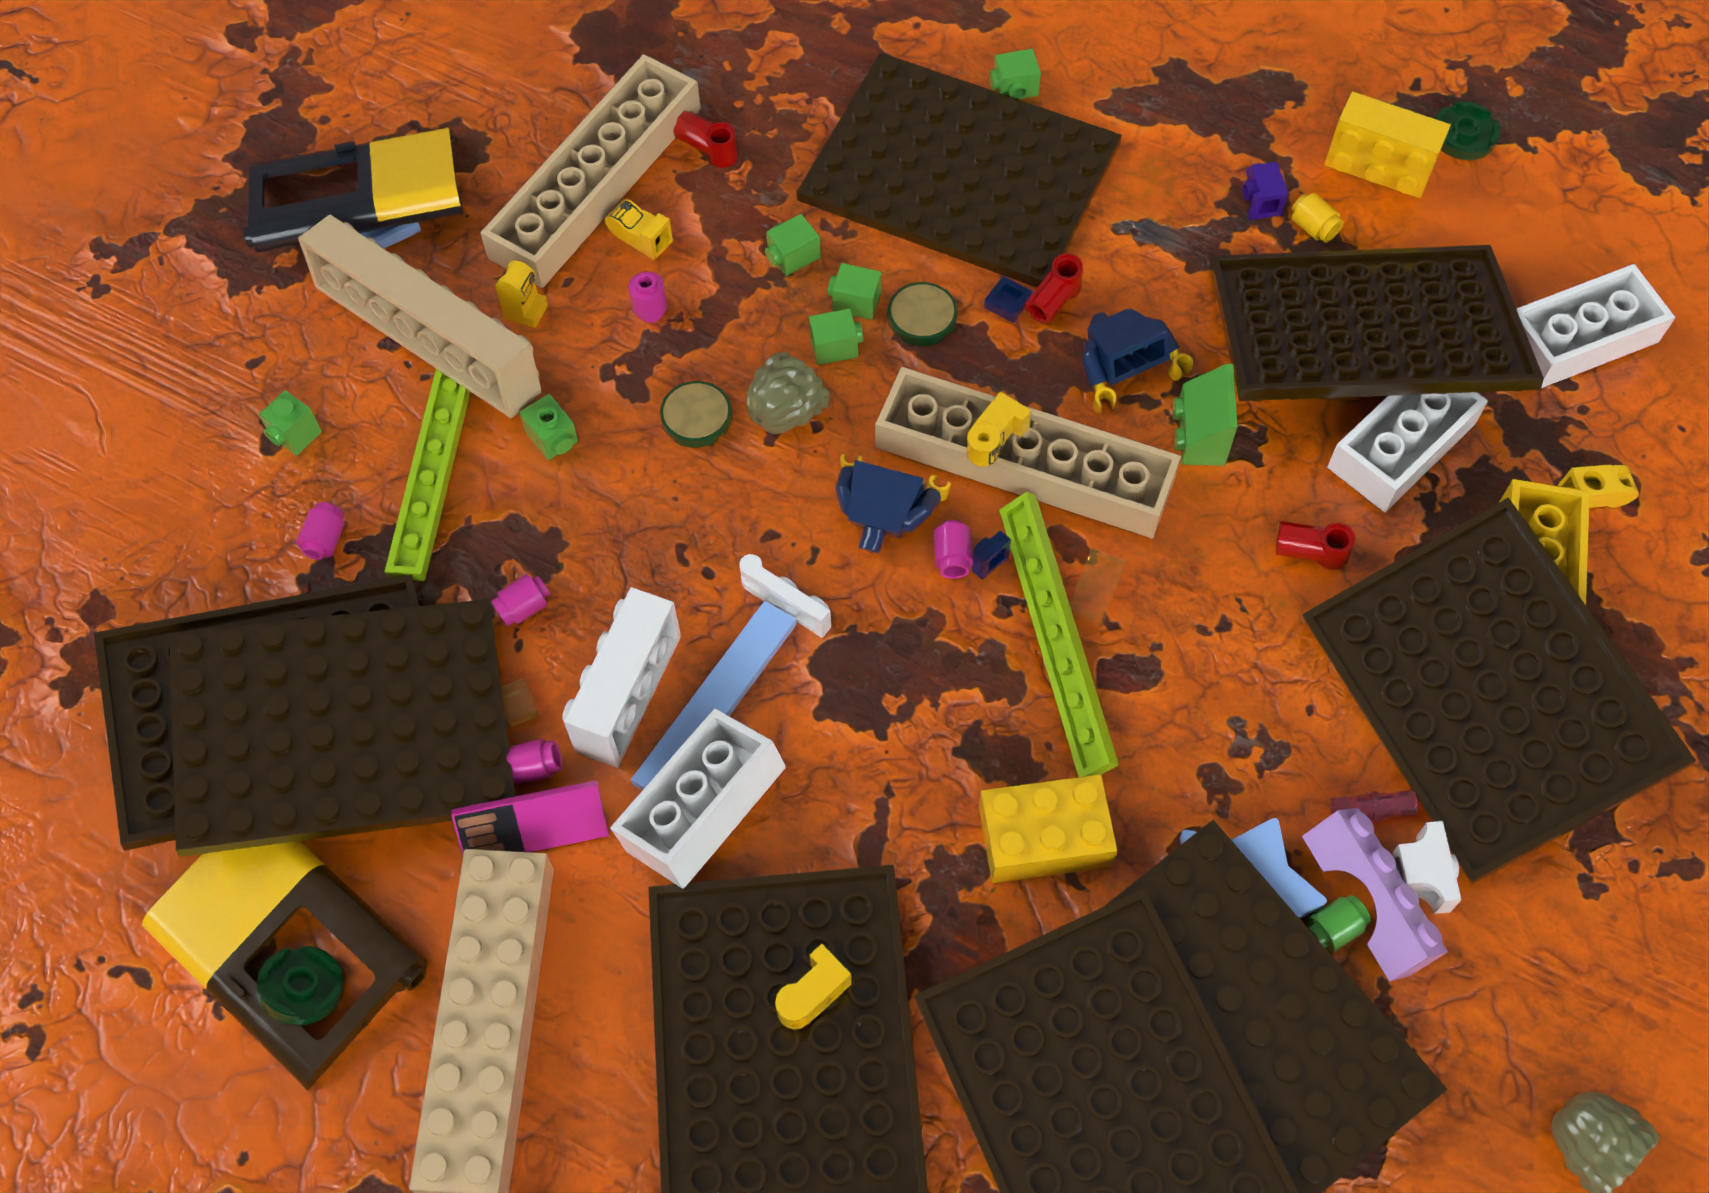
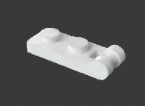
[739,554,831,638]

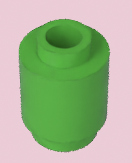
[1307,895,1371,953]

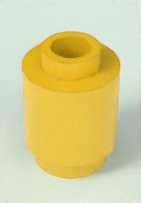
[1292,193,1344,243]

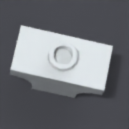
[1392,821,1461,914]

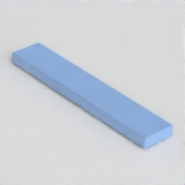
[631,601,797,791]

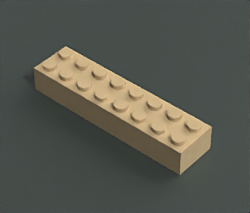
[480,54,701,288]
[298,215,542,419]
[875,367,1181,538]
[409,849,554,1193]

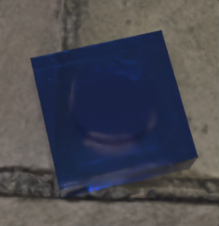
[984,276,1033,323]
[972,530,1011,580]

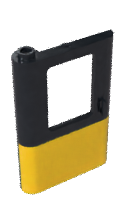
[243,128,464,253]

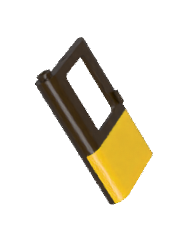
[142,841,427,1091]

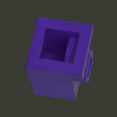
[1242,162,1289,220]

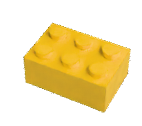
[1324,91,1451,198]
[979,775,1117,883]

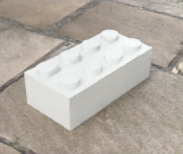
[1516,264,1675,388]
[1327,392,1488,513]
[562,587,681,768]
[610,708,786,889]

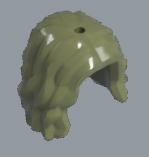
[746,352,830,434]
[1552,1091,1660,1193]

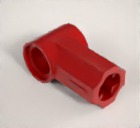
[673,110,738,168]
[1025,254,1083,324]
[1275,521,1356,570]

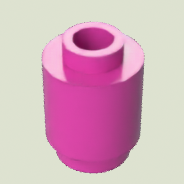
[628,272,667,322]
[296,502,345,560]
[934,520,973,579]
[491,573,550,627]
[506,738,562,786]

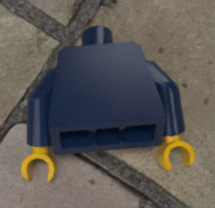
[1082,309,1193,414]
[835,454,951,554]

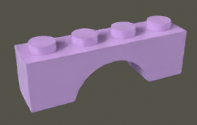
[1302,808,1448,982]

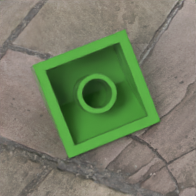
[1173,364,1238,466]

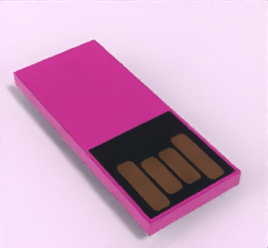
[451,780,609,856]

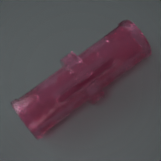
[1330,790,1418,823]

